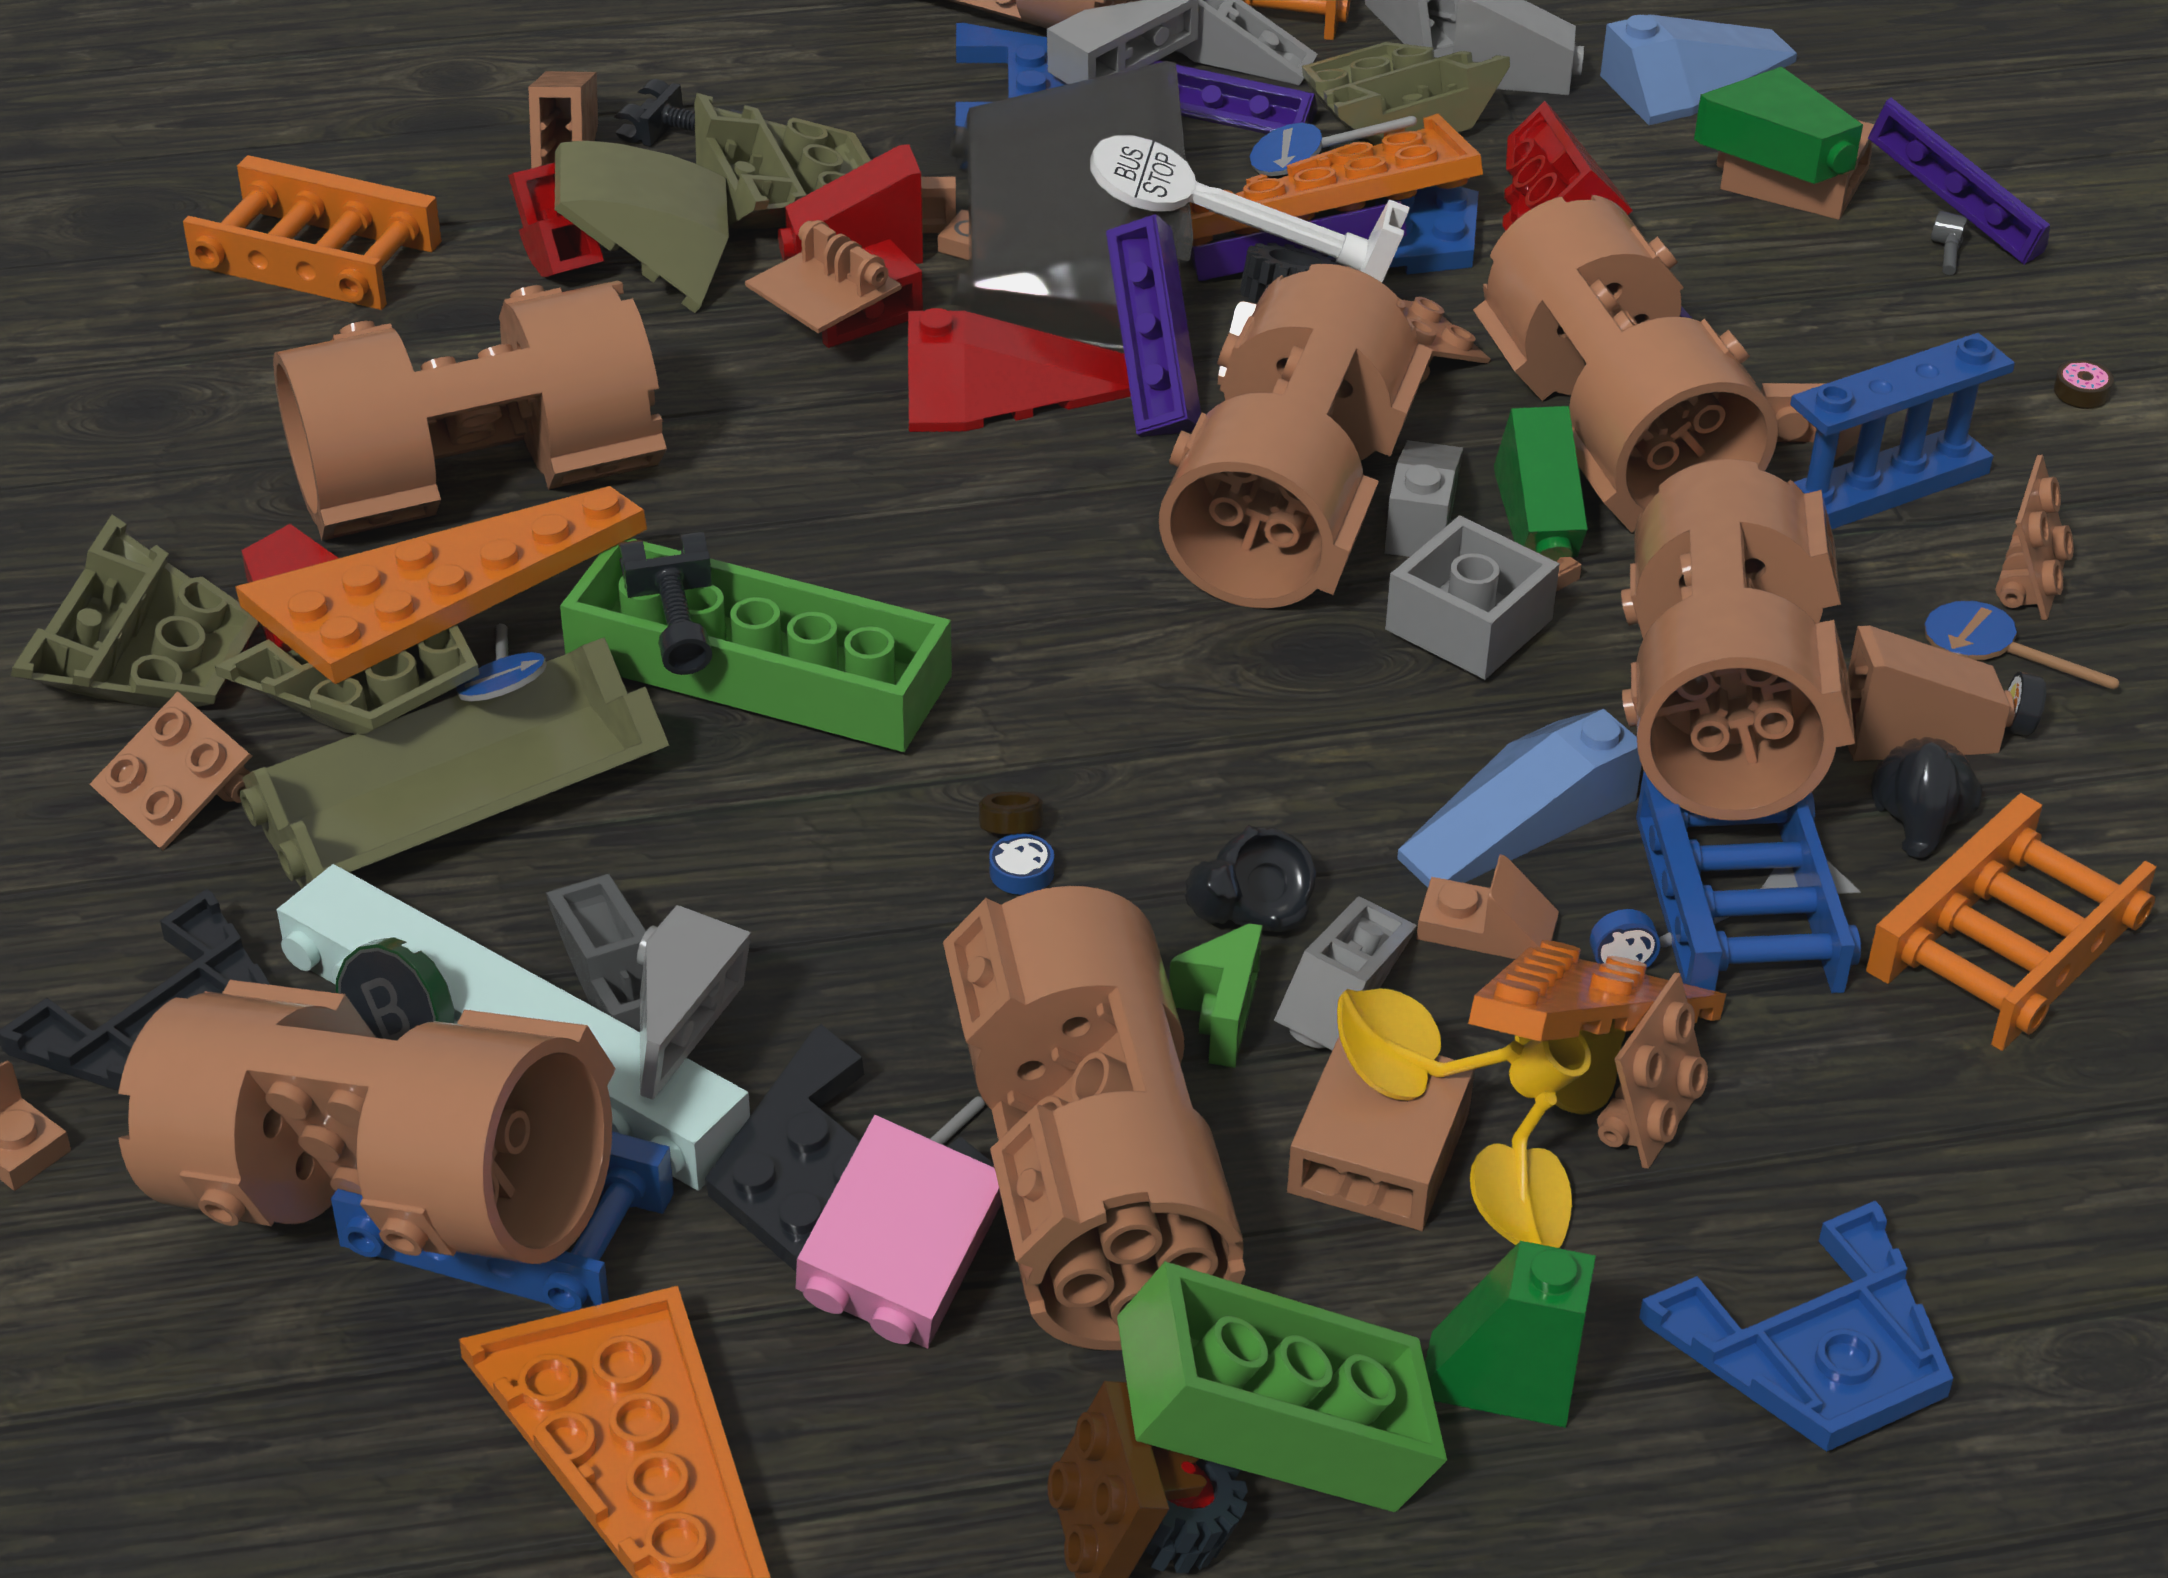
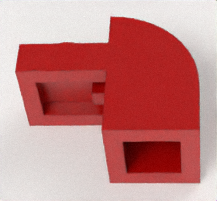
[508,163,604,277]

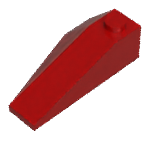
[1502,101,1633,231]
[908,308,1131,432]

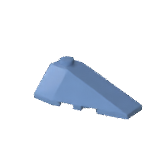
[1600,14,1797,125]
[1397,709,1642,887]

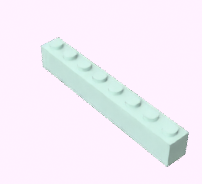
[277,864,750,1191]

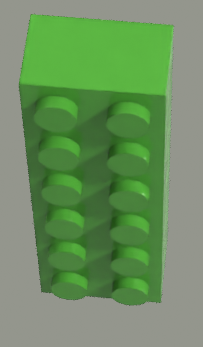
[560,538,952,752]

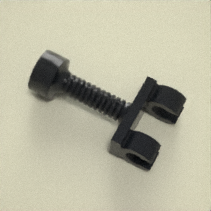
[614,79,743,146]
[619,531,712,675]

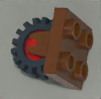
[1048,1381,1248,1578]

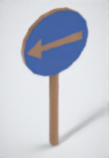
[1924,601,2119,689]

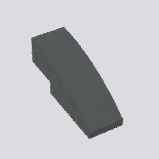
[546,874,646,1032]

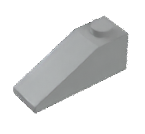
[1047,0,1198,96]
[1176,0,1318,85]
[1384,440,1464,557]
[1274,896,1417,1050]
[637,905,751,1100]

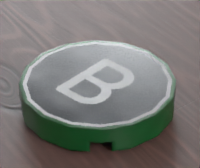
[336,937,455,1041]

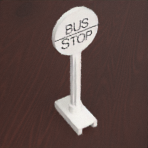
[1090,135,1409,283]

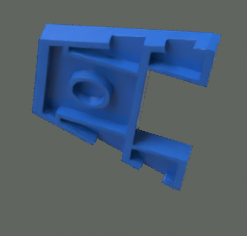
[955,23,1107,144]
[1328,185,1479,274]
[1639,1201,1954,1452]

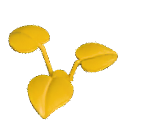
[1337,988,1626,1248]

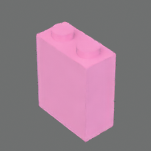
[795,1115,1002,1349]

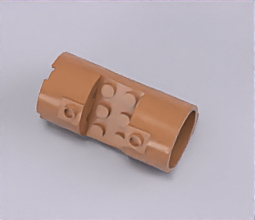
[1473,195,1778,533]
[1159,264,1433,608]
[273,281,667,541]
[1621,459,1855,821]
[943,886,1246,1350]
[118,980,616,1264]

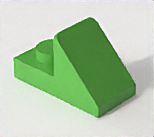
[1169,923,1262,1068]

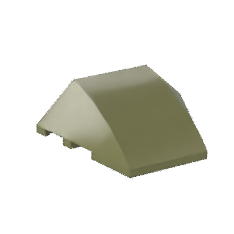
[1302,42,1510,146]
[694,93,871,229]
[555,141,729,313]
[11,514,260,707]
[215,624,480,734]

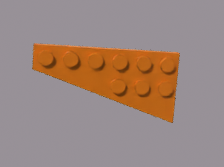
[1162,113,1483,246]
[235,486,647,684]
[1468,940,1726,1042]
[459,1286,771,1578]

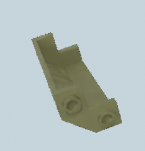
[240,637,669,889]

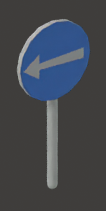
[1250,116,1417,176]
[456,623,547,702]

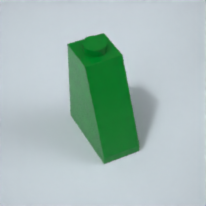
[1694,66,1863,184]
[1494,406,1588,562]
[1425,1241,1596,1428]

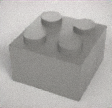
[1385,515,1560,680]

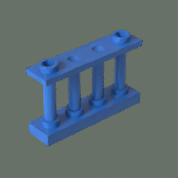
[1790,333,2015,529]
[1636,771,1861,993]
[331,1131,674,1313]

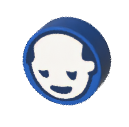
[989,834,1054,895]
[1590,909,1660,967]

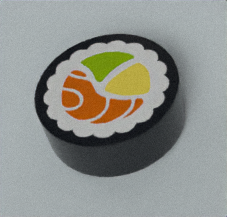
[2005,671,2046,736]

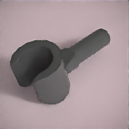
[1931,211,1967,275]

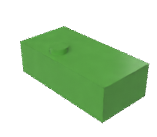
[1117,1261,1447,1512]

